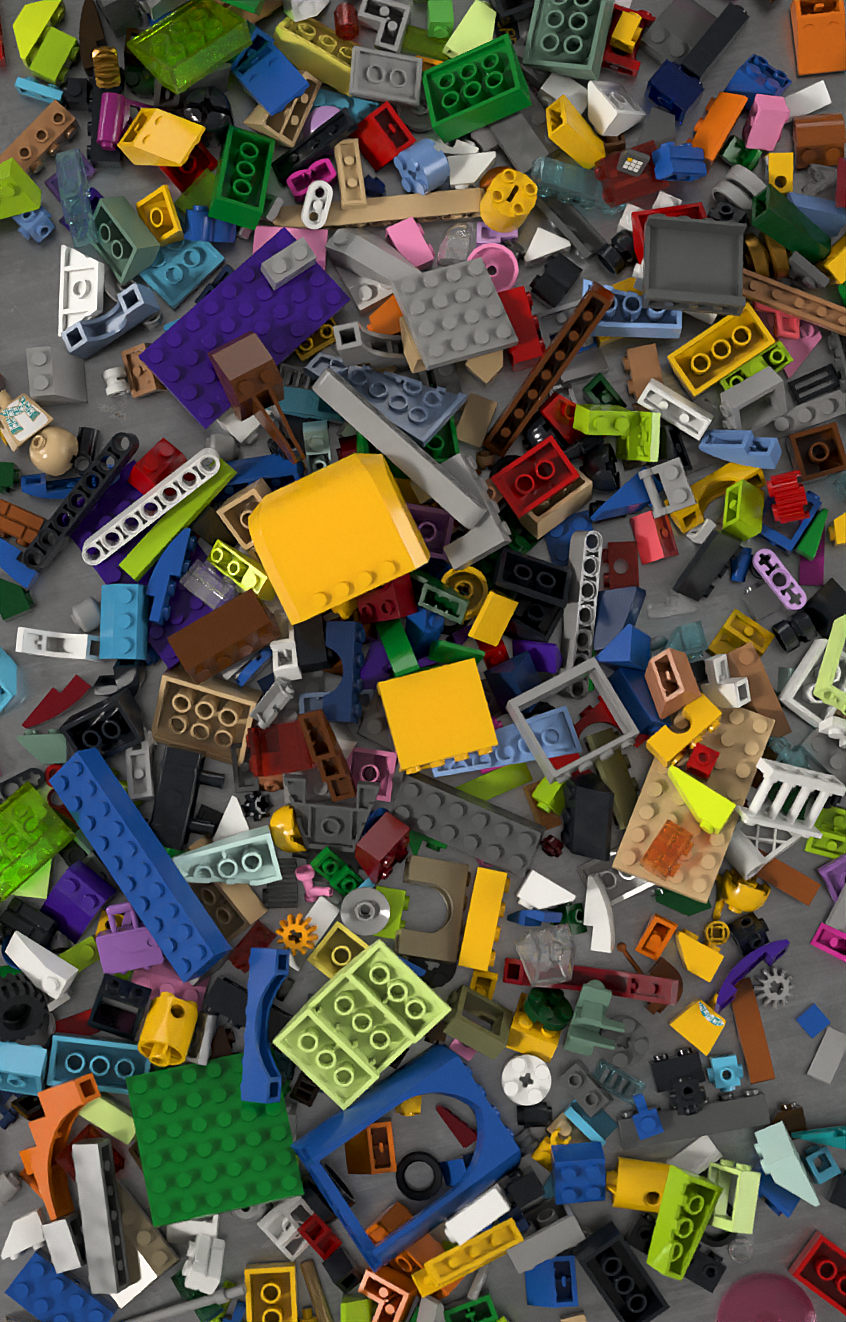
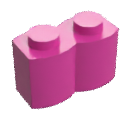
[286,159,338,203]

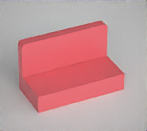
[630,510,679,565]

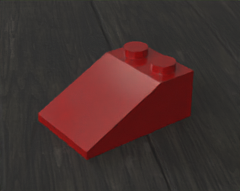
[490,435,580,518]
[127,438,196,504]

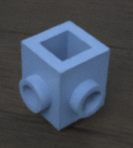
[11,206,55,244]

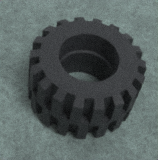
[0,973,48,1042]

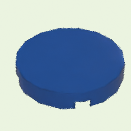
[236,647,273,688]

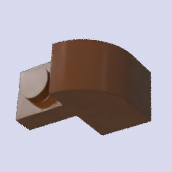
[644,957,683,1015]

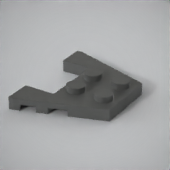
[283,773,381,853]

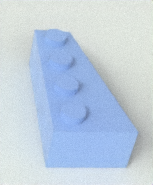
[582,279,682,338]

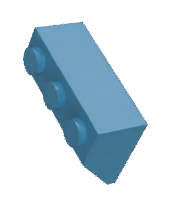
[99,584,149,660]

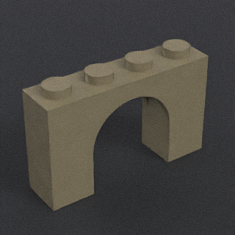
[393,855,471,965]

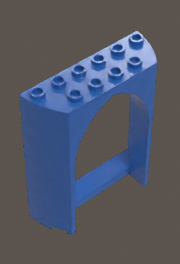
[291,1044,521,1273]

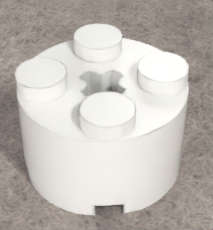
[501,1053,551,1105]

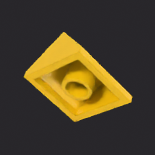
[135,185,184,247]
[468,588,518,647]

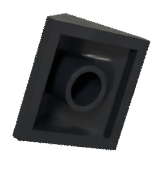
[797,578,846,640]

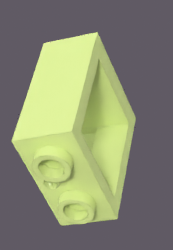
[707,1159,761,1234]

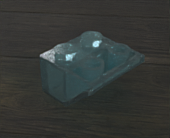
[659,620,708,661]

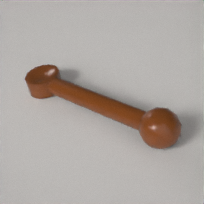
[617,942,645,975]

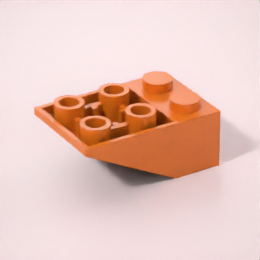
[790,0,846,76]

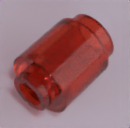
[334,3,359,41]

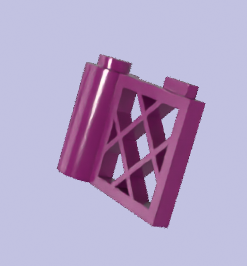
[97,92,170,151]

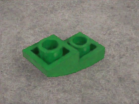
[310,846,364,897]

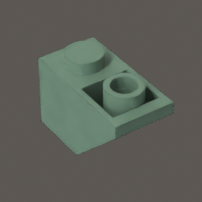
[17,729,70,765]

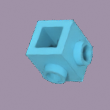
[706,1053,744,1092]

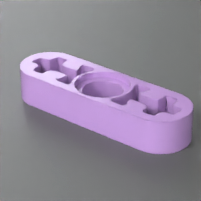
[752,549,807,611]

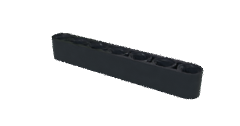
[23,432,139,569]

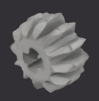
[753,966,796,1009]

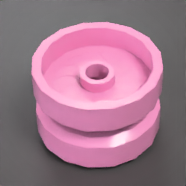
[467,243,519,293]

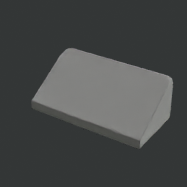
[559,349,609,384]

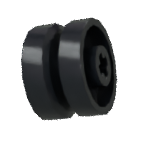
[301,1160,356,1226]

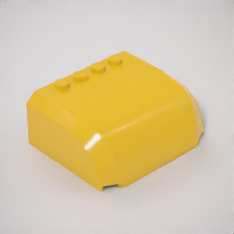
[248,453,431,625]

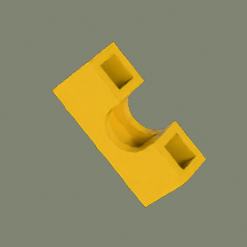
[646,692,722,768]

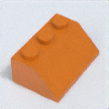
[686,92,748,174]

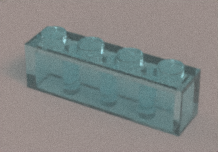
[530,156,630,215]

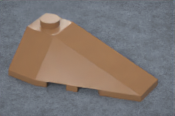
[726,642,792,743]

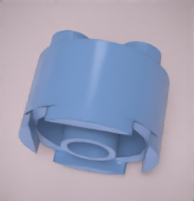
[394,138,450,196]

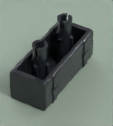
[149,744,225,851]

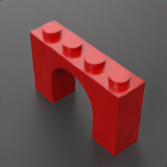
[548,696,650,776]

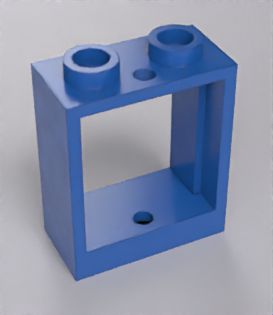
[756,490,822,556]

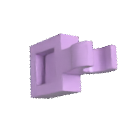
[476,222,518,248]

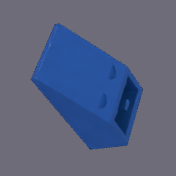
[232,41,310,116]

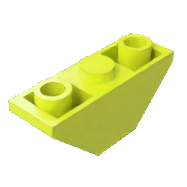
[13,0,66,67]

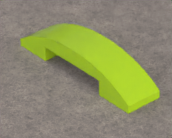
[454,762,533,801]

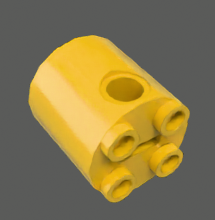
[480,169,538,233]
[137,992,199,1067]
[605,1157,670,1213]

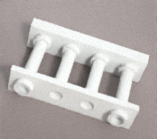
[734,758,846,839]

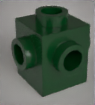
[548,901,588,938]

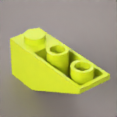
[206,539,276,601]

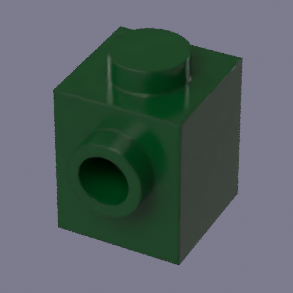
[0,462,21,494]

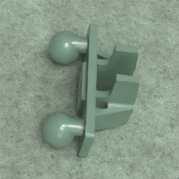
[563,980,625,1056]

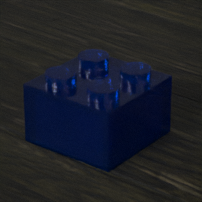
[644,59,705,125]

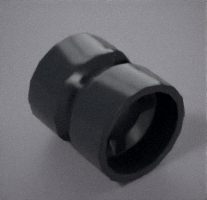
[596,230,637,276]
[771,609,818,654]

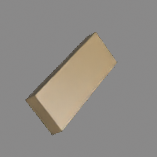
[334,138,367,209]

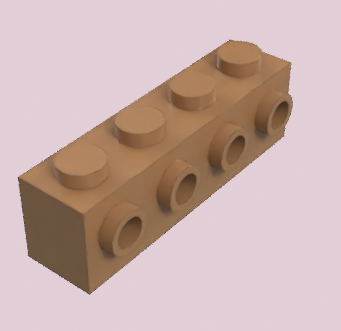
[0,99,79,177]

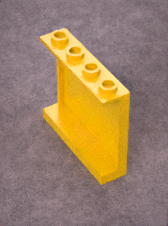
[376,658,498,775]

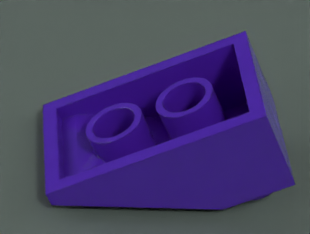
[39,860,117,944]

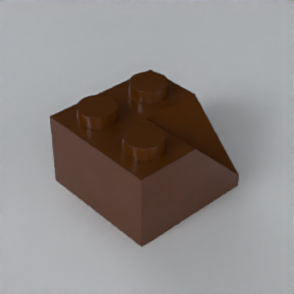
[785,422,846,485]

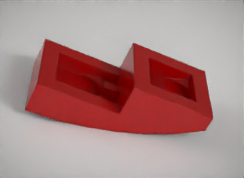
[297,1213,342,1261]

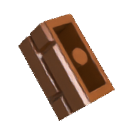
[0,499,48,548]

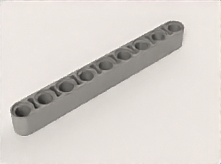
[312,367,488,530]

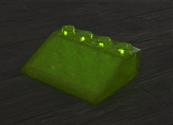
[126,0,252,95]
[0,780,76,903]

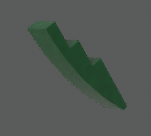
[409,568,470,625]

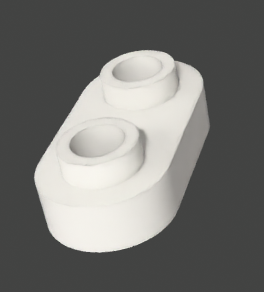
[301,180,333,230]

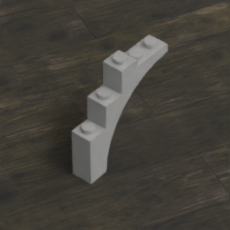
[333,321,411,372]

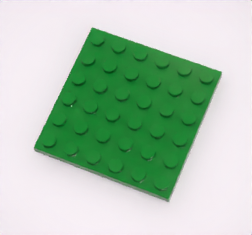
[126,1047,304,1228]

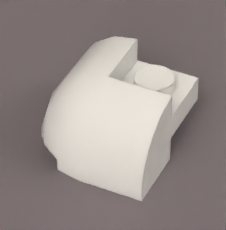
[257,1196,314,1262]

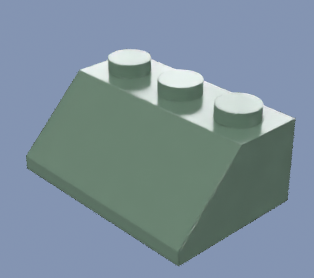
[85,196,161,284]

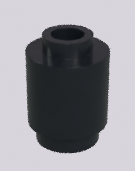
[517,1102,552,1128]

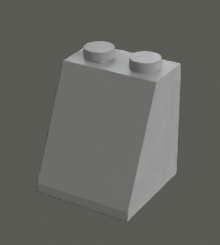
[26,346,88,407]

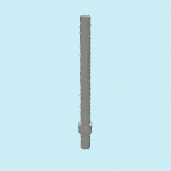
[122,1284,247,1322]

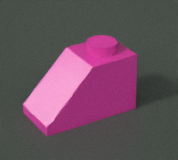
[810,922,846,963]

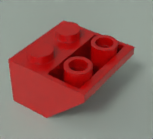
[349,101,417,172]

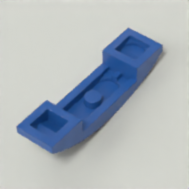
[21,464,120,499]

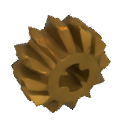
[93,46,121,89]

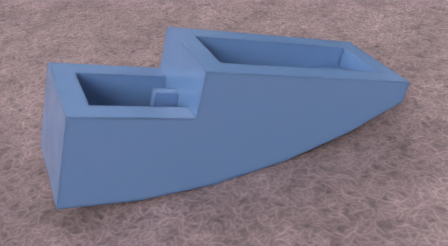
[699,429,782,469]

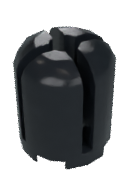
[183,87,235,147]

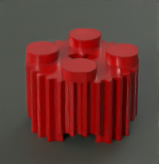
[766,470,810,524]

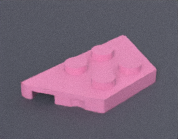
[751,300,822,379]

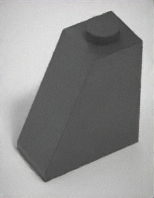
[635,106,676,183]

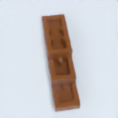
[724,848,821,906]
[731,977,775,1084]

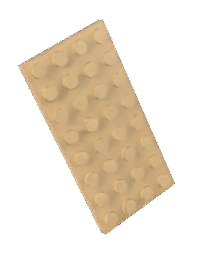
[612,692,775,904]

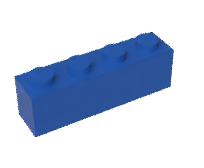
[205,454,304,503]

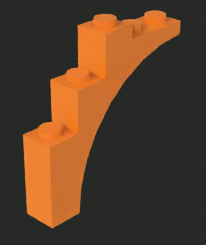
[19,1073,101,1220]

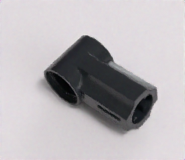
[70,427,100,477]

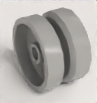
[711,164,766,227]

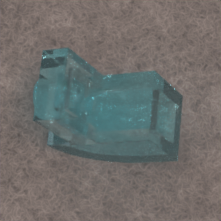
[766,736,809,792]

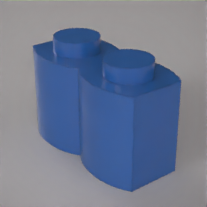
[184,205,236,243]

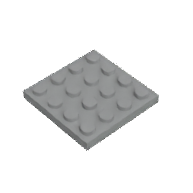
[390,257,519,370]

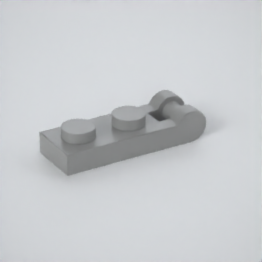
[125,730,155,802]

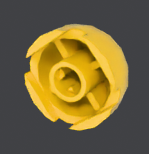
[268,804,308,853]
[720,869,771,914]

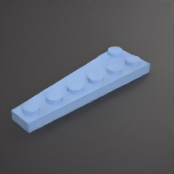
[430,705,582,778]

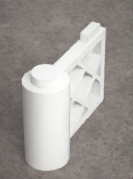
[724,800,801,880]

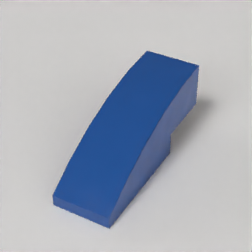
[0,538,41,591]

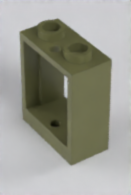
[443,984,513,1060]

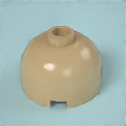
[29,426,78,476]

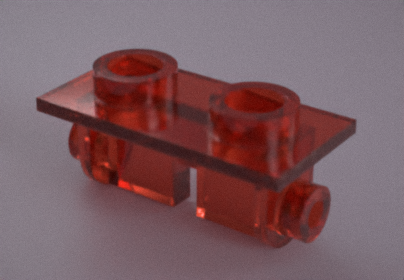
[228,920,277,974]

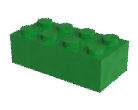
[208,125,276,231]

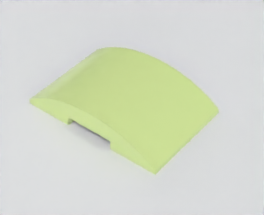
[272,939,451,1110]

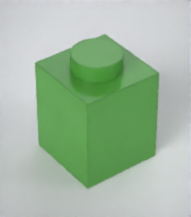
[426,0,454,38]

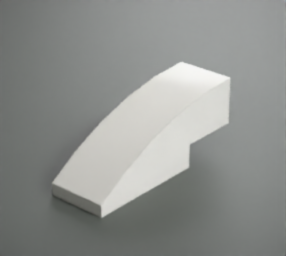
[269,605,302,681]
[583,872,615,953]

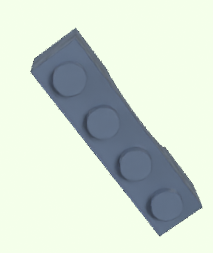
[61,282,160,359]

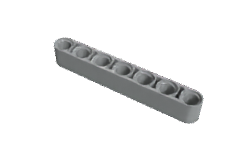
[558,530,603,700]

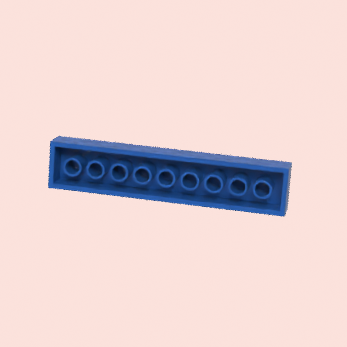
[49,747,232,983]

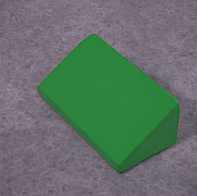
[428,640,485,665]

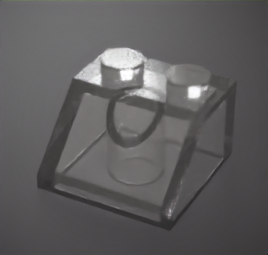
[514,924,577,987]

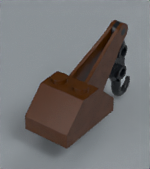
[207,331,305,465]

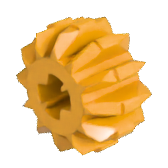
[275,913,319,956]

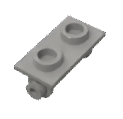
[249,677,298,730]

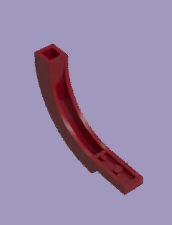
[503,957,679,1005]

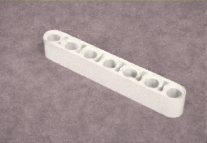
[82,448,220,565]

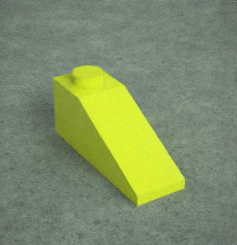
[668,765,736,835]

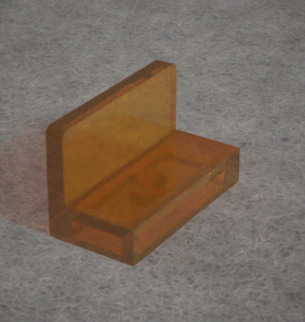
[521,780,562,831]

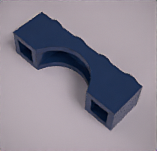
[322,621,366,723]

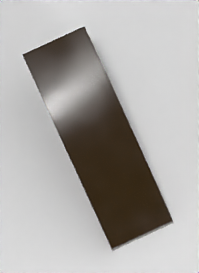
[79,0,108,77]

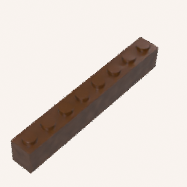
[482,281,615,458]

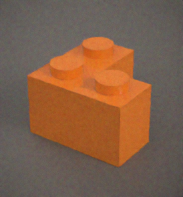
[358,1265,418,1322]

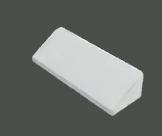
[637,378,714,440]

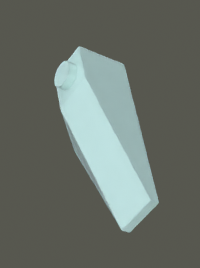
[173,825,282,886]

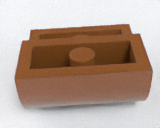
[792,112,846,169]

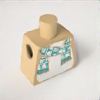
[0,389,54,452]

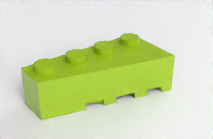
[0,157,42,219]
[646,1164,724,1281]

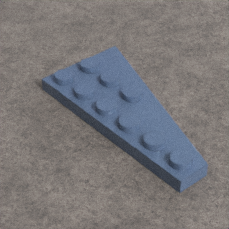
[305,352,467,448]

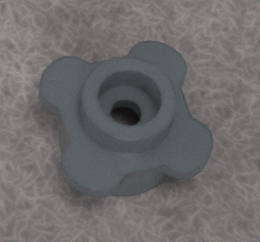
[504,240,526,263]

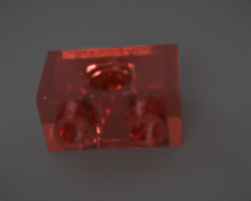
[602,541,639,590]

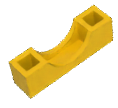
[664,462,767,534]

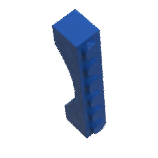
[240,947,290,1103]

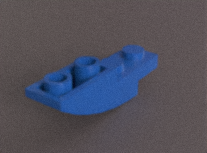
[145,528,197,627]

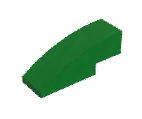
[375,618,420,677]

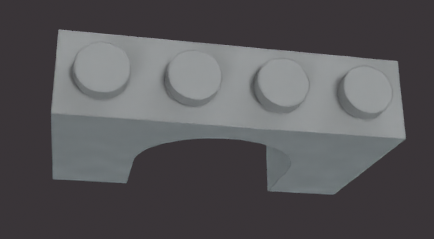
[409,453,512,570]

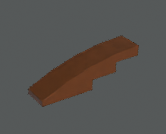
[297,708,357,802]

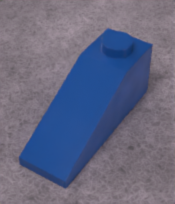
[590,466,664,521]
[405,600,445,660]

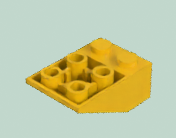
[117,108,206,167]

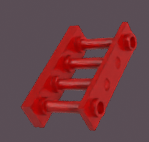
[601,4,656,78]

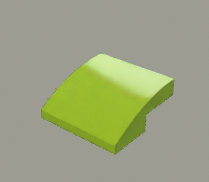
[616,410,661,462]
[804,805,846,859]

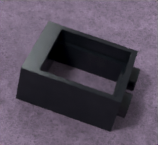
[87,973,152,1041]

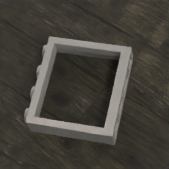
[506,657,640,784]

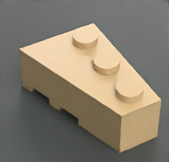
[243,70,322,148]

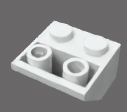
[166,1214,220,1245]

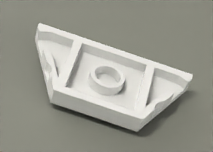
[58,245,104,338]

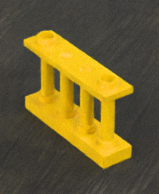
[411,1218,524,1298]

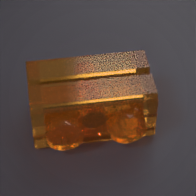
[640,819,694,881]

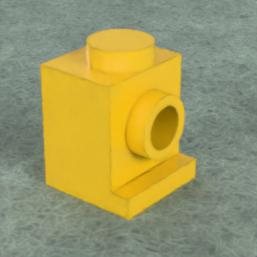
[610,11,642,54]
[396,1095,422,1116]

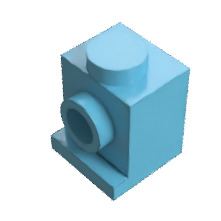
[801,1143,841,1185]

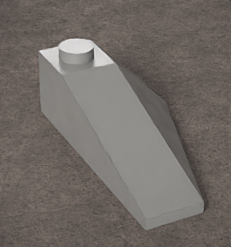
[325,227,422,286]

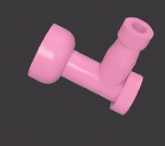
[295,864,334,903]

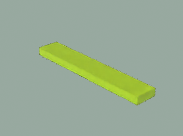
[119,458,237,582]

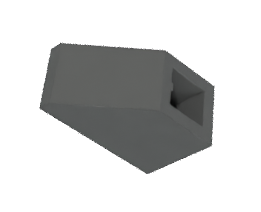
[741,573,786,622]

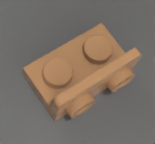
[121,343,168,399]

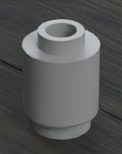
[0,1171,21,1206]

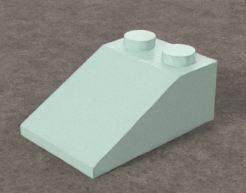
[754,1121,820,1207]

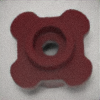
[540,835,564,858]

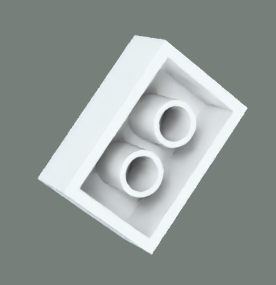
[778,638,846,728]

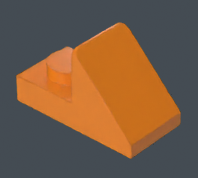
[635,913,678,961]

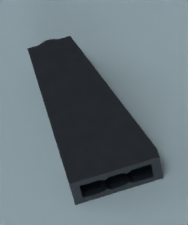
[676,2,750,92]

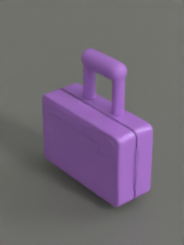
[96,901,166,975]

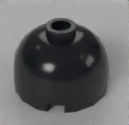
[522,410,568,451]
[579,443,621,493]

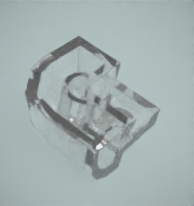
[436,222,473,267]

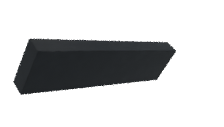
[271,107,359,185]

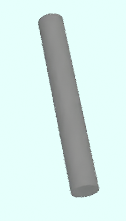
[467,1261,493,1301]

